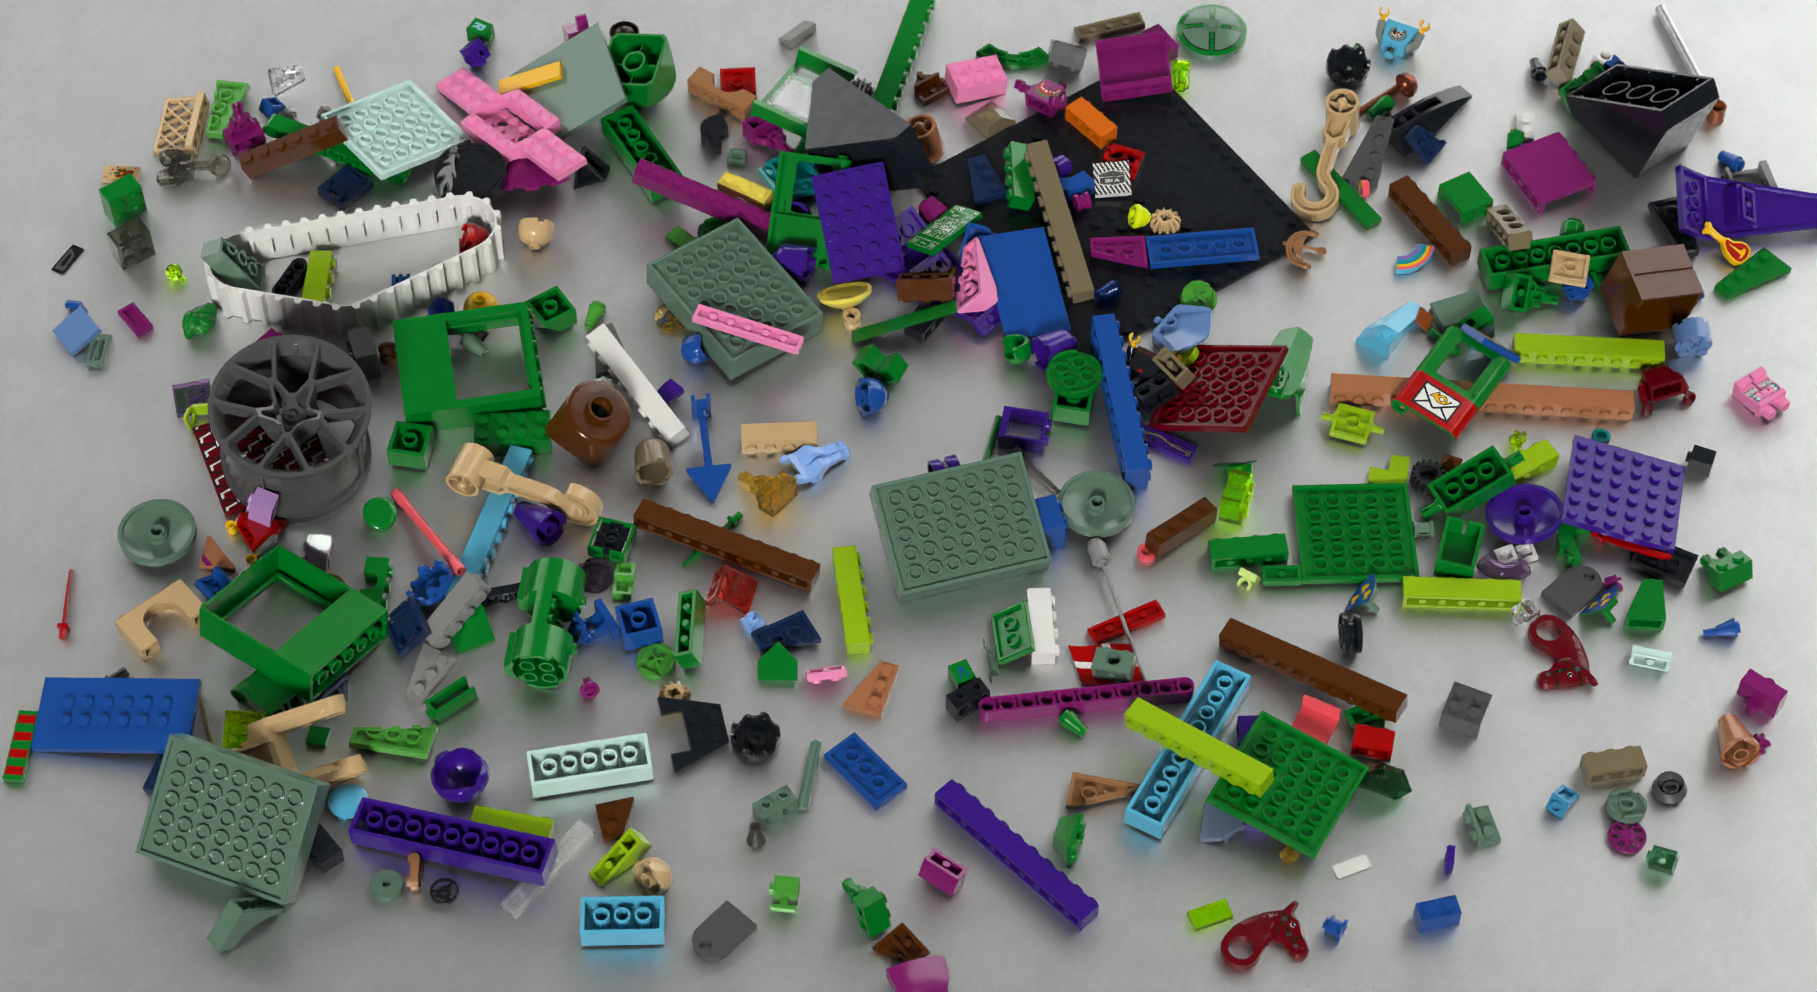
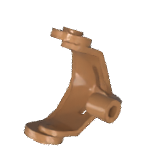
[1282,230,1327,270]

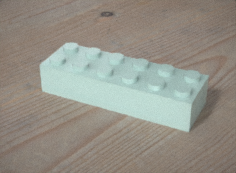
[526,733,654,798]

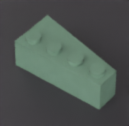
[201,237,266,292]

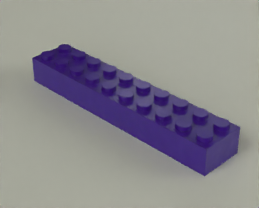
[348,797,558,886]

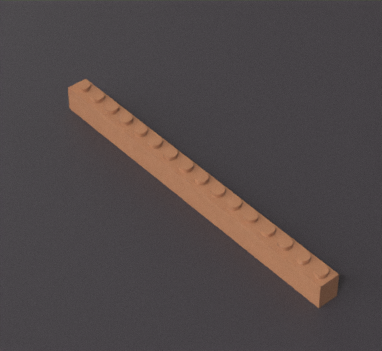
[1329,373,1635,420]

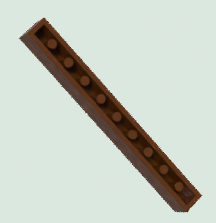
[634,498,820,592]
[1219,618,1408,723]

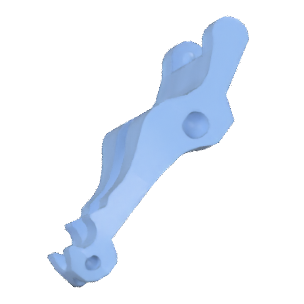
[779,440,850,485]

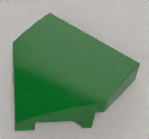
[758,641,798,681]

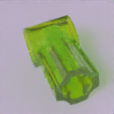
[1172,59,1190,92]

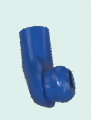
[65,300,88,314]

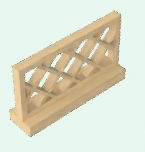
[153,91,210,157]

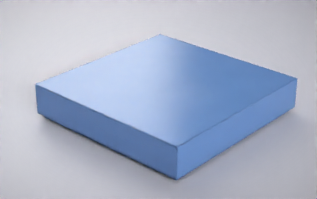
[52,306,102,356]

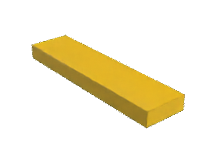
[498,61,563,95]

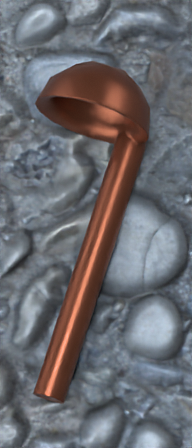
[1360,73,1418,115]

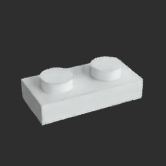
[1516,110,1535,143]

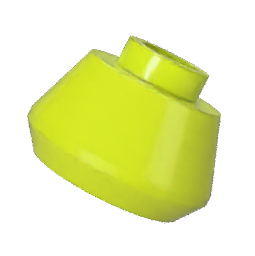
[1128,204,1151,229]

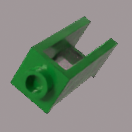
[425,676,478,725]

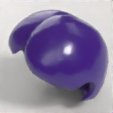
[430,748,490,803]

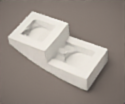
[1494,544,1539,568]

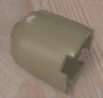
[634,438,673,487]

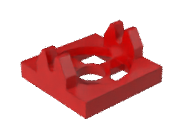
[1102,143,1145,181]

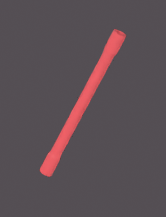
[391,489,466,576]

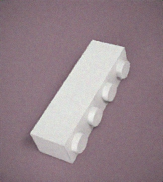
[1026,588,1059,665]

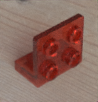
[705,564,758,614]

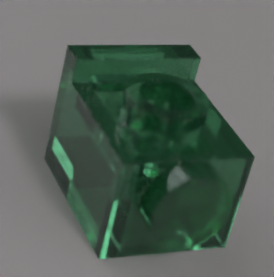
[1646,845,1679,876]

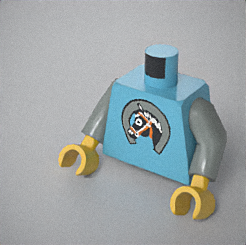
[1375,6,1431,59]

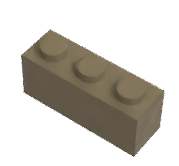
[1579,746,1648,785]

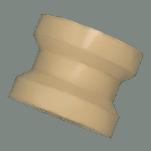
[842,307,861,331]

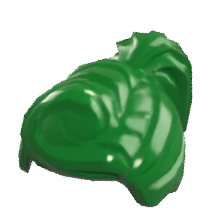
[182,302,217,340]

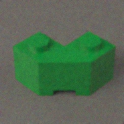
[852,344,909,385]

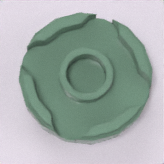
[1605,788,1647,824]

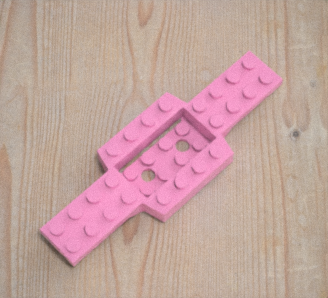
[435,67,587,181]

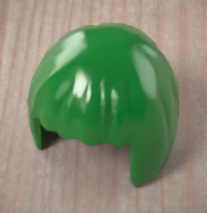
[1002,334,1032,365]

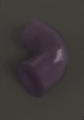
[1476,554,1531,580]

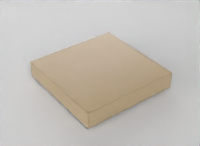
[1548,250,1590,288]

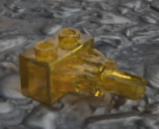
[738,470,799,517]

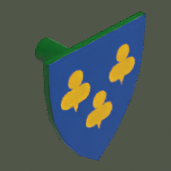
[1580,584,1619,624]

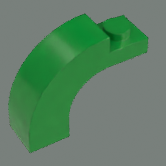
[1555,523,1592,568]

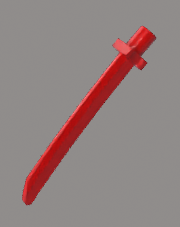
[1591,532,1672,559]
[57,569,73,640]

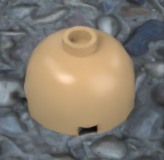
[518,217,554,250]
[633,857,673,896]

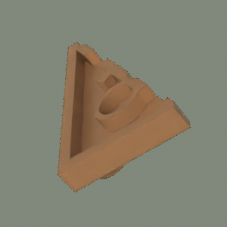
[1066,772,1140,810]

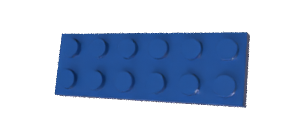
[1145,227,1260,269]

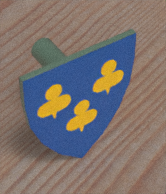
[1344,574,1380,614]

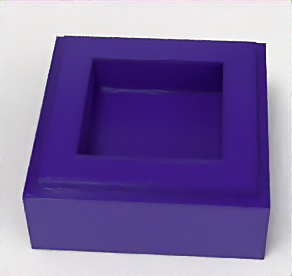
[1444,845,1455,874]

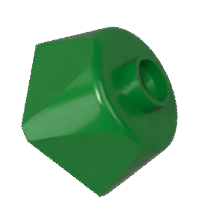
[609,33,676,108]

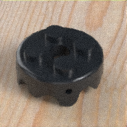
[1326,44,1371,87]
[730,712,781,762]

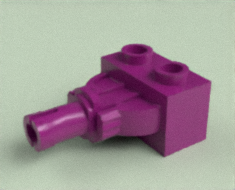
[223,101,266,156]
[742,116,794,152]

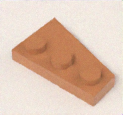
[843,661,899,718]

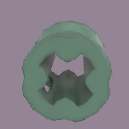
[1412,520,1434,538]

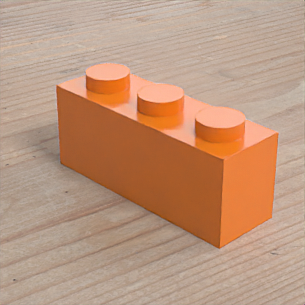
[1065,97,1117,149]

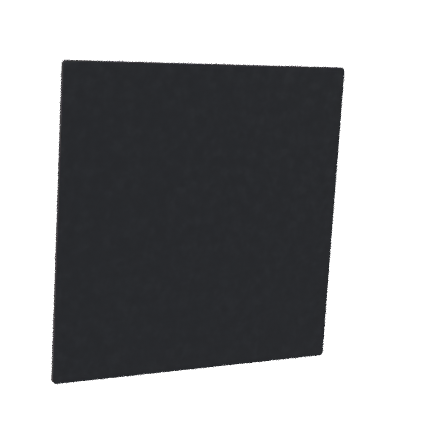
[919,80,1314,356]

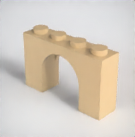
[115,579,203,662]

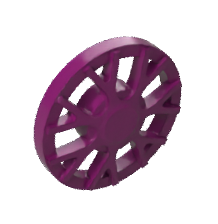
[1607,821,1647,854]

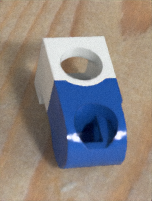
[1590,46,1625,71]

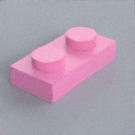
[805,665,847,684]

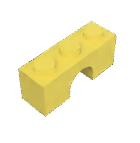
[717,171,773,212]

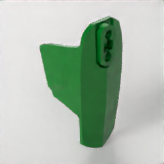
[1267,327,1313,416]

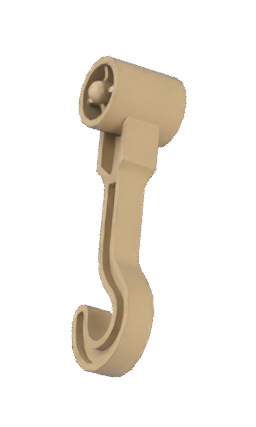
[1291,89,1360,222]
[445,443,604,527]

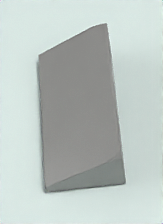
[779,21,816,49]

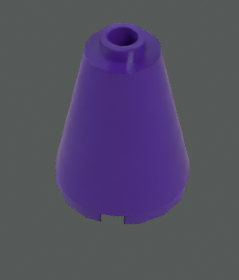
[514,501,566,547]

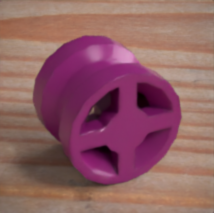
[1072,191,1092,212]

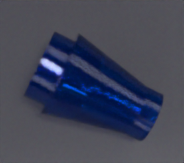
[1094,279,1122,301]

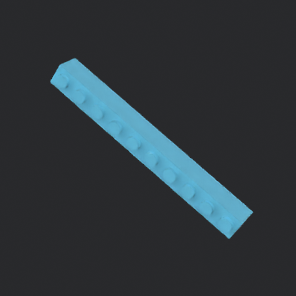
[444,445,535,599]

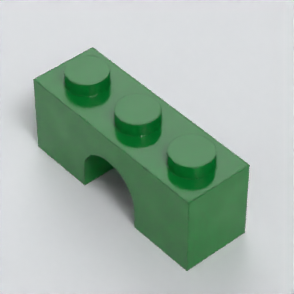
[360,557,394,609]

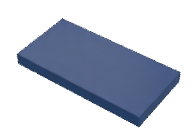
[824,732,907,810]

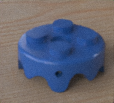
[406,560,453,607]

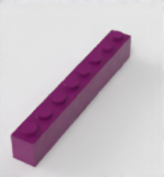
[632,158,771,239]

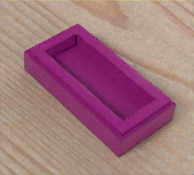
[117,303,153,338]

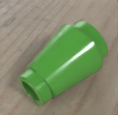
[584,301,606,329]

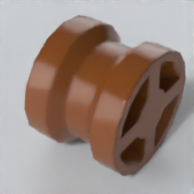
[378,342,397,365]

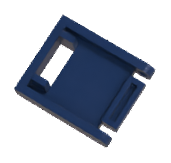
[317,164,374,212]
[387,596,431,657]

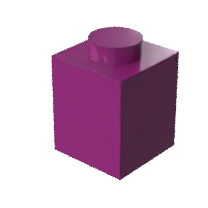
[919,196,947,225]

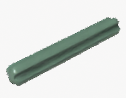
[798,739,822,812]

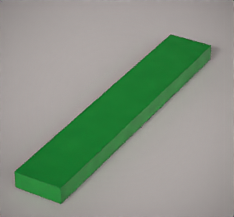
[1300,150,1382,229]

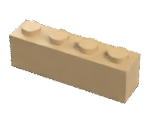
[741,421,818,454]

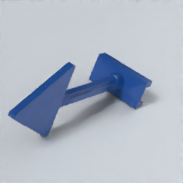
[686,393,732,503]

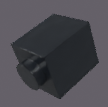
[1685,444,1717,477]

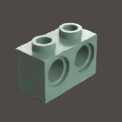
[752,785,798,831]

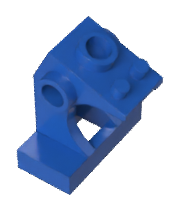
[568,598,620,645]

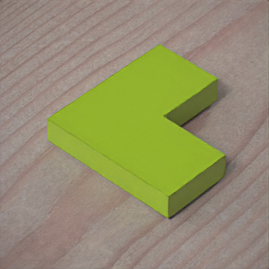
[1368,455,1410,484]

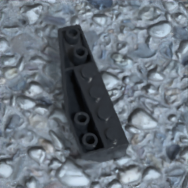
[1389,85,1472,157]

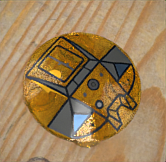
[654,304,685,333]

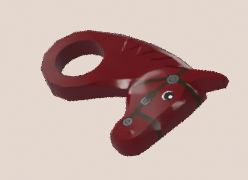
[1528,614,1598,690]
[1220,900,1309,970]

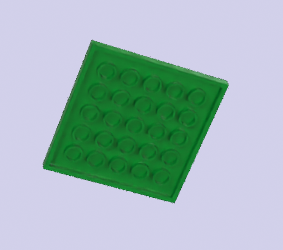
[1292,483,1420,584]
[1206,711,1369,860]

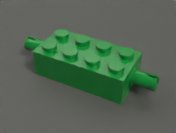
[1419,445,1525,520]

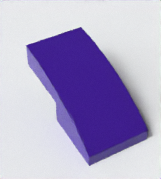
[657,378,684,408]

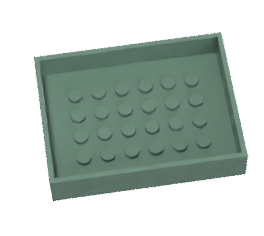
[646,218,823,380]
[869,452,1052,604]
[135,733,330,905]

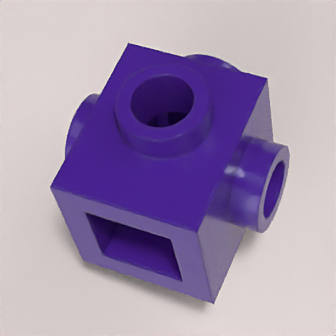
[459,38,491,68]

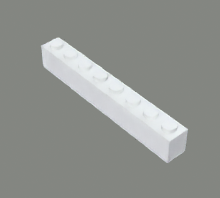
[586,323,690,448]

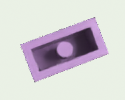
[246,487,279,527]

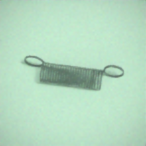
[983,639,1000,683]

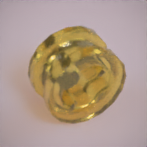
[1279,847,1300,866]

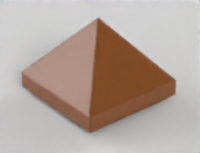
[1415,307,1433,332]
[1440,453,1463,472]

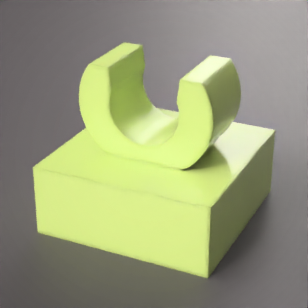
[1237,567,1262,591]

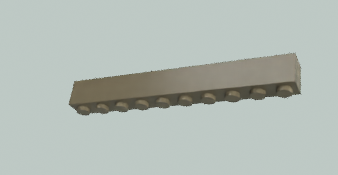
[1024,140,1094,304]

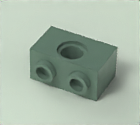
[1091,647,1137,683]

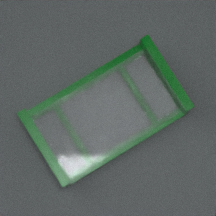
[751,46,858,138]

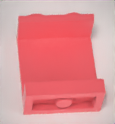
[1292,694,1342,744]

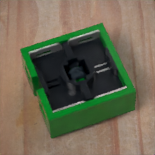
[587,516,637,562]

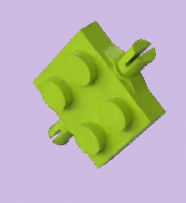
[1320,403,1385,445]

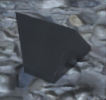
[573,146,611,190]

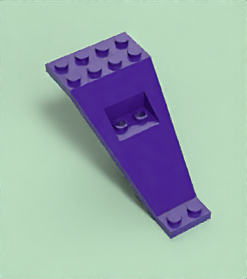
[1675,165,1817,242]
[878,205,1001,337]

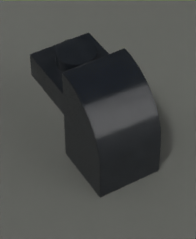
[700,113,729,156]

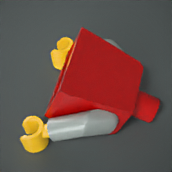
[225,511,286,566]

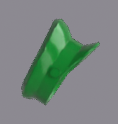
[363,497,397,531]

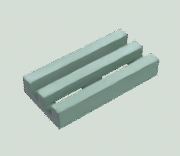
[85,334,112,368]

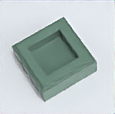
[727,148,748,167]

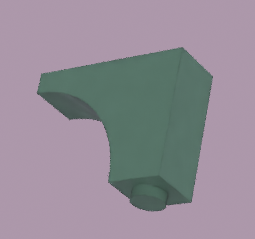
[207,896,284,951]

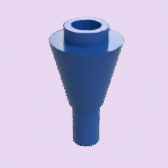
[1703,618,1741,638]

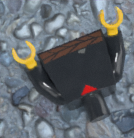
[1126,332,1182,389]

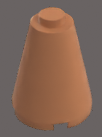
[1718,713,1760,769]

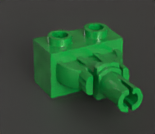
[1500,272,1559,313]
[842,878,891,938]

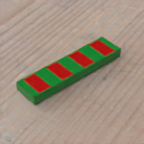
[2,710,38,783]

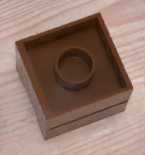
[1600,244,1704,336]

